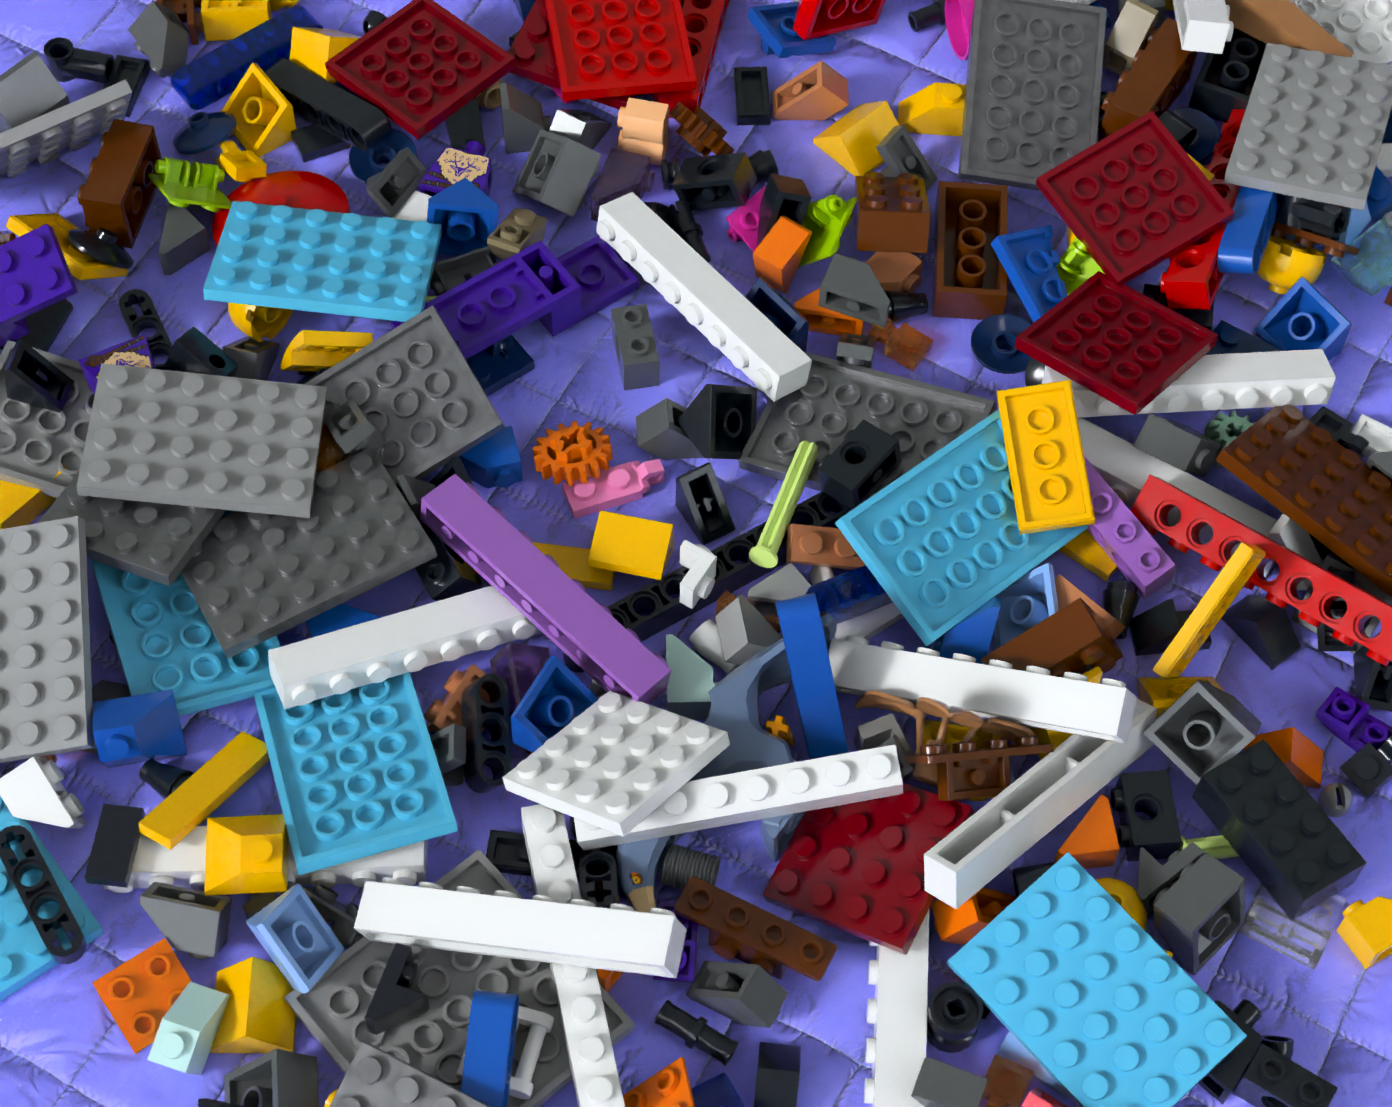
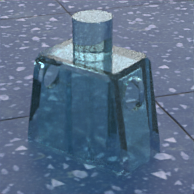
[1330,217,1392,296]

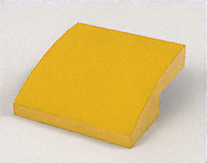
[280,330,373,372]

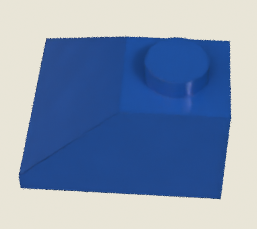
[92,689,187,768]

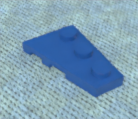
[991,225,1067,323]

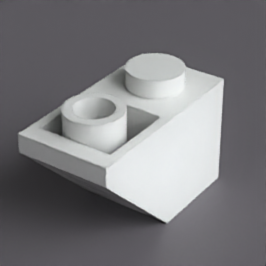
[0,757,87,829]

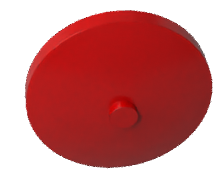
[212,171,351,246]

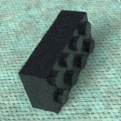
[1188,28,1267,123]
[1192,739,1367,921]

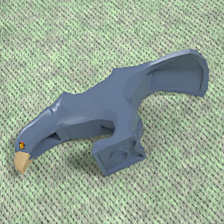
[615,611,837,913]

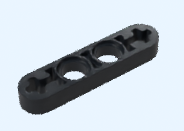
[119,289,173,370]
[0,825,87,964]

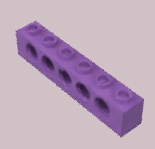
[1084,456,1176,599]

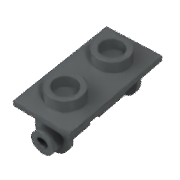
[430,246,500,296]
[301,884,364,949]

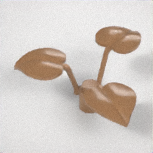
[855,690,1036,786]

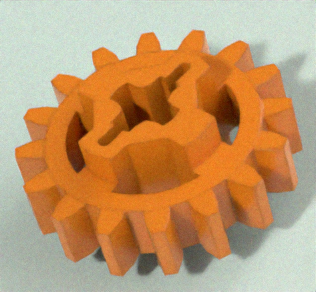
[532,421,613,486]

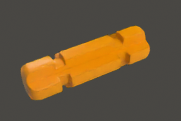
[765,715,795,746]

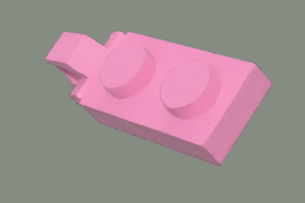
[561,458,665,519]

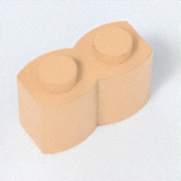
[617,97,669,166]

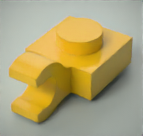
[216,140,267,182]

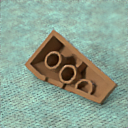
[1225,0,1353,57]

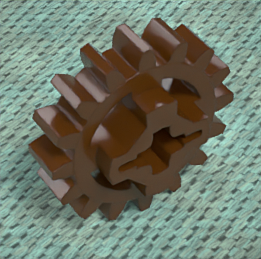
[669,102,734,156]

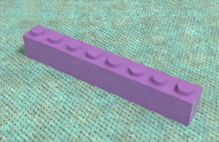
[420,474,672,704]

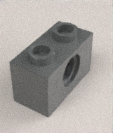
[611,304,659,391]

